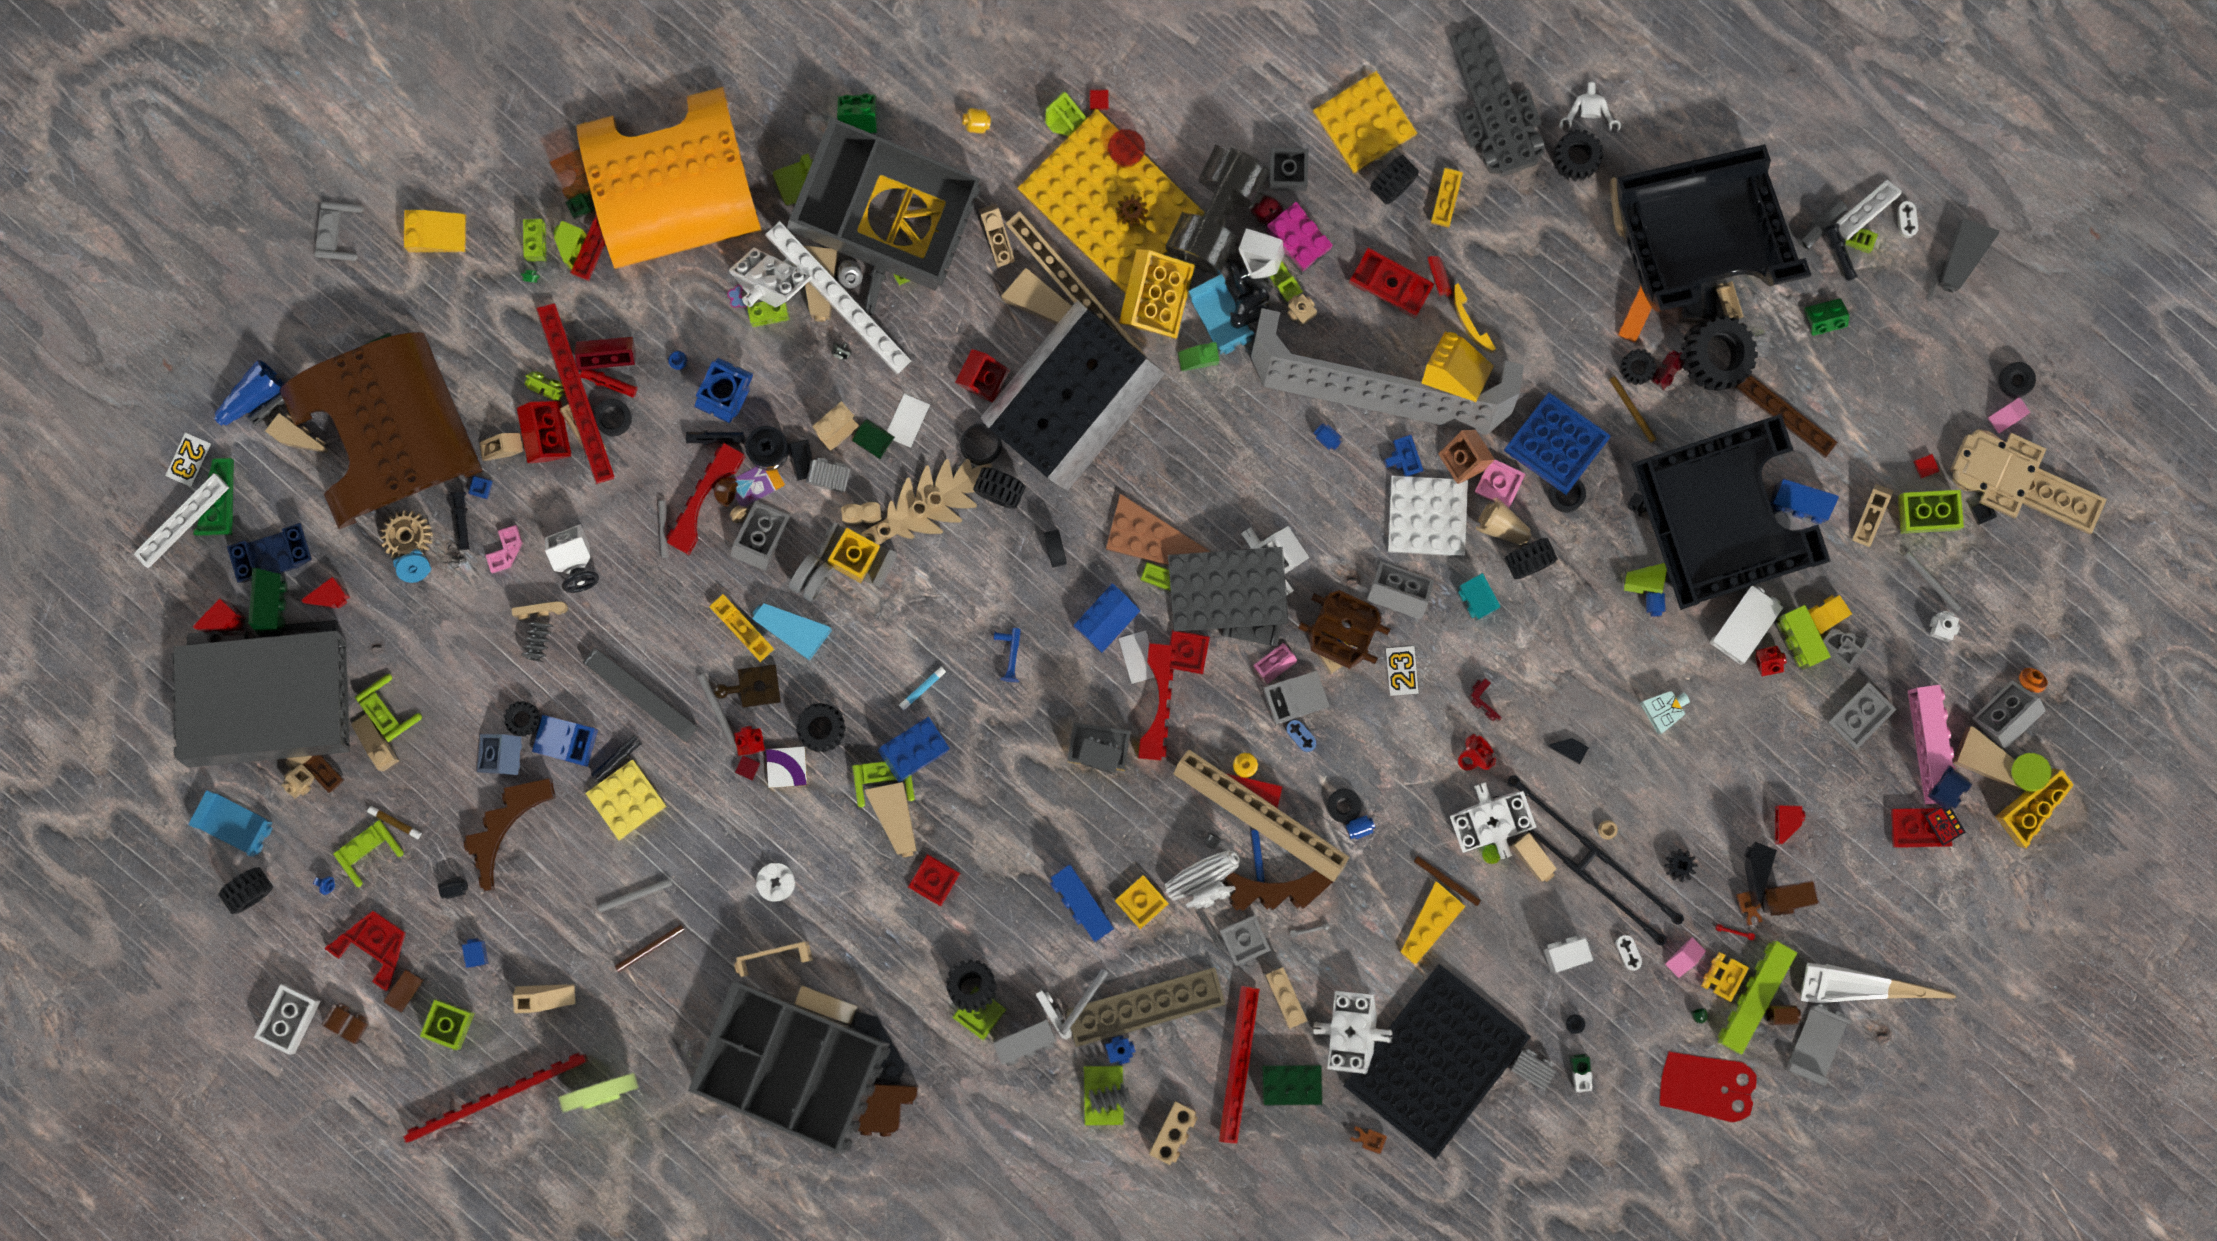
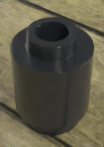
[438,876,469,899]

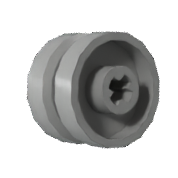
[788,553,834,603]

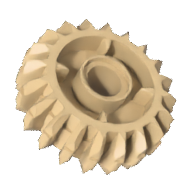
[380,510,433,559]

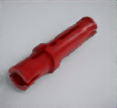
[580,369,638,398]

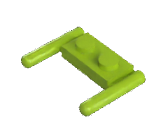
[354,674,422,742]
[852,762,915,807]
[333,820,404,887]

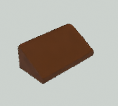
[383,969,424,1013]

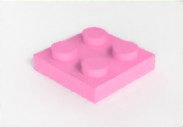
[1474,460,1525,508]

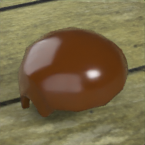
[714,477,738,507]

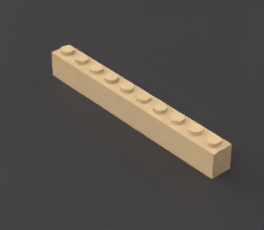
[1005,211,1146,356]
[1174,750,1350,882]

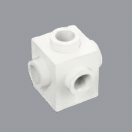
[1929,611,1960,642]

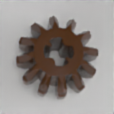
[1116,194,1148,227]

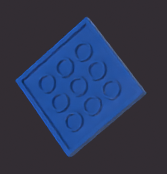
[1504,393,1611,495]

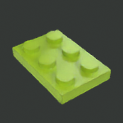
[1084,1066,1124,1126]

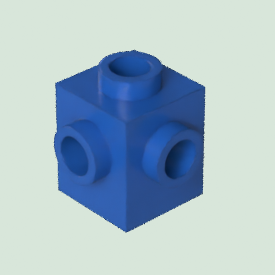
[1105,1035,1136,1065]

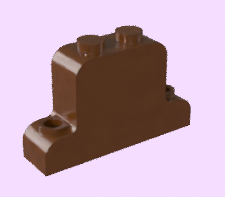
[858,1084,918,1137]

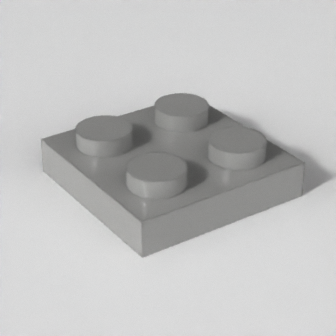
[1220,915,1271,966]

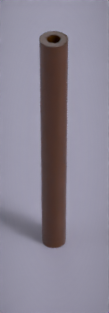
[1414,856,1481,906]
[615,924,685,973]

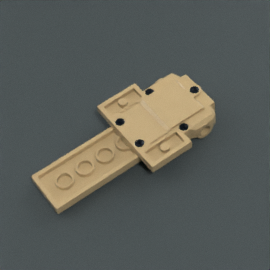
[1950,429,2107,535]

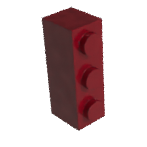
[575,336,636,370]

